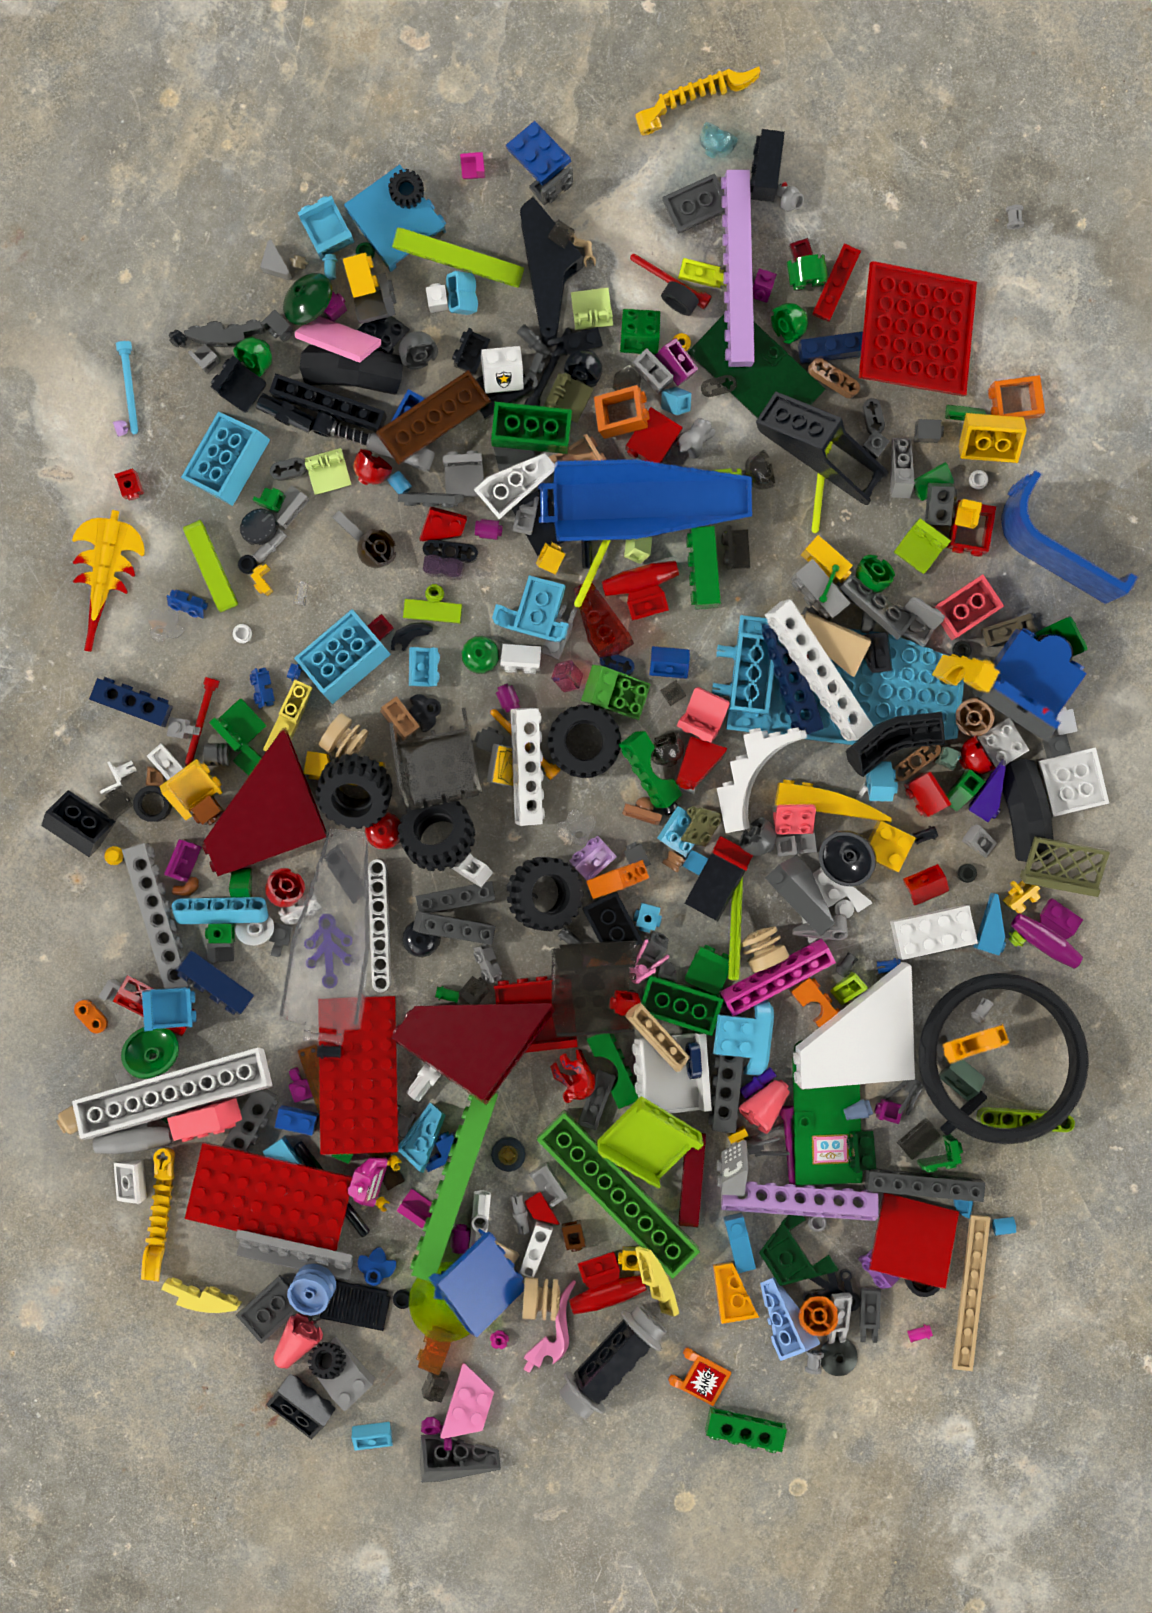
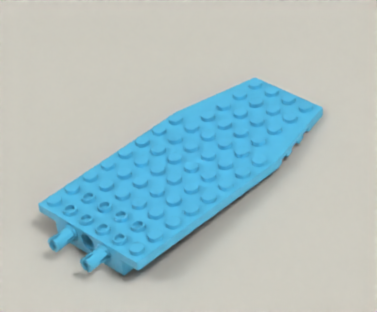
[712,615,964,745]

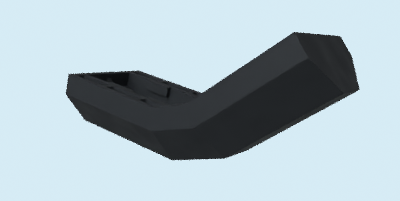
[300,345,403,395]
[846,712,945,777]
[1002,759,1055,862]

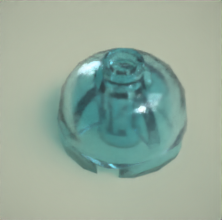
[699,122,738,159]

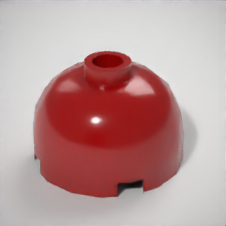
[353,449,392,485]
[959,735,996,775]
[365,812,401,850]
[265,868,305,907]

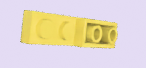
[263,680,313,751]
[161,1278,241,1313]

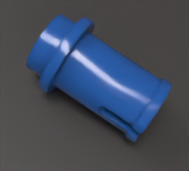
[877,958,901,974]

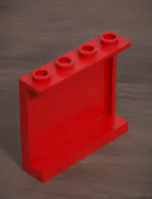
[494,974,578,1053]

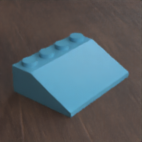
[181,411,270,506]
[294,609,391,704]

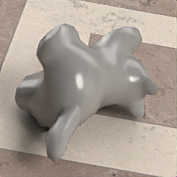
[675,418,715,459]

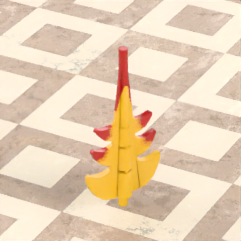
[72,510,145,652]

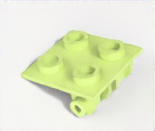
[571,288,613,330]
[304,448,352,495]

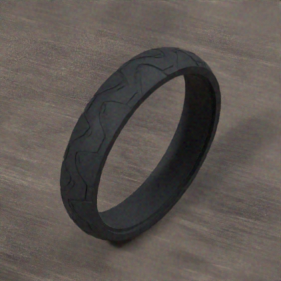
[919,973,1089,1144]

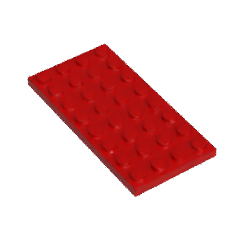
[318,996,399,1155]
[184,1142,353,1251]

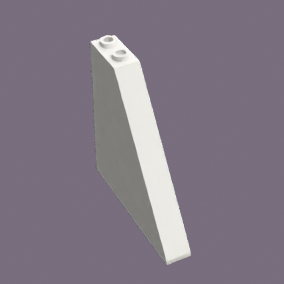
[793,962,915,1089]

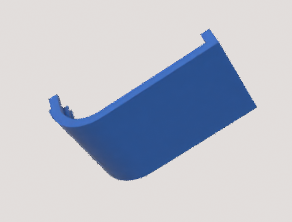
[1001,470,1138,604]

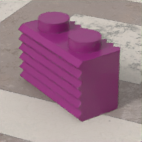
[655,338,698,387]

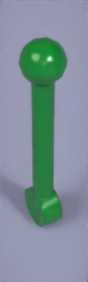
[819,564,840,603]

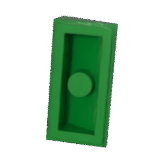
[945,404,987,421]
[914,462,954,501]

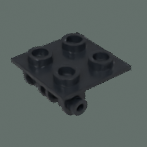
[357,316,410,354]

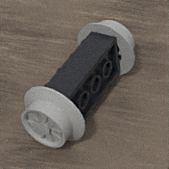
[560,1304,667,1419]

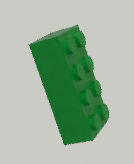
[491,402,572,454]
[686,526,721,610]
[641,975,724,1036]

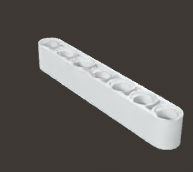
[368,859,391,992]

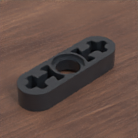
[422,540,478,563]

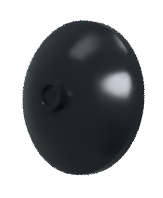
[819,831,876,887]

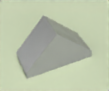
[260,240,293,280]

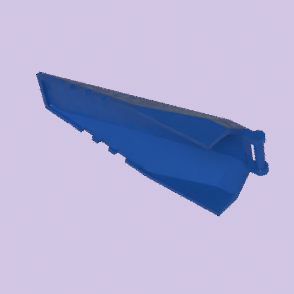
[538,459,752,541]

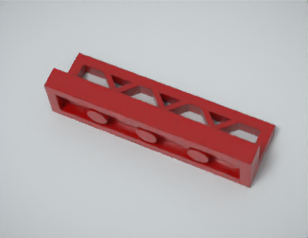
[113,975,195,1037]

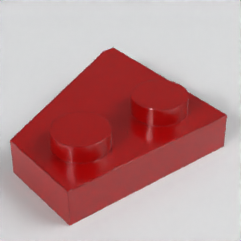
[419,507,467,542]

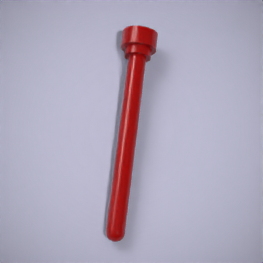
[630,254,712,310]
[185,677,220,766]

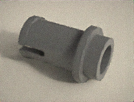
[557,927,583,950]
[836,952,858,978]

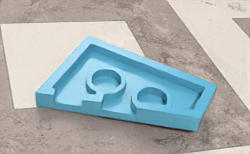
[399,1102,446,1173]

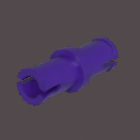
[740,1067,777,1099]

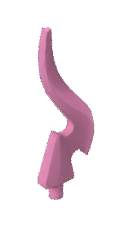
[523,1280,576,1373]

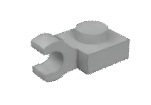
[167,717,201,739]

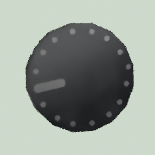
[240,508,278,545]

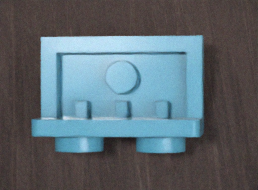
[409,647,440,687]

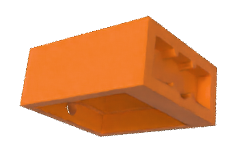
[988,375,1045,420]
[594,385,649,439]
[586,860,649,899]

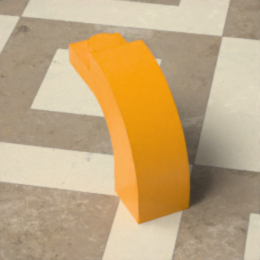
[943,1024,1009,1063]

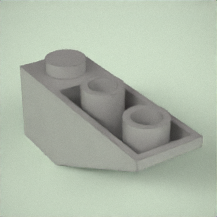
[890,438,914,498]

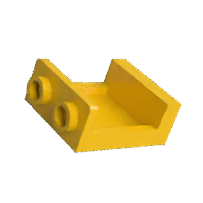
[159,759,223,821]

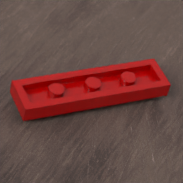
[812,243,861,322]

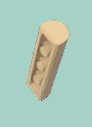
[625,1003,690,1072]

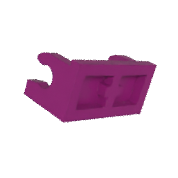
[164,839,202,882]

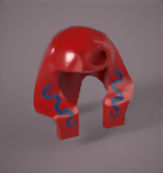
[550,1049,596,1103]

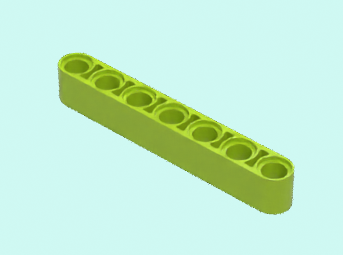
[392,228,524,288]

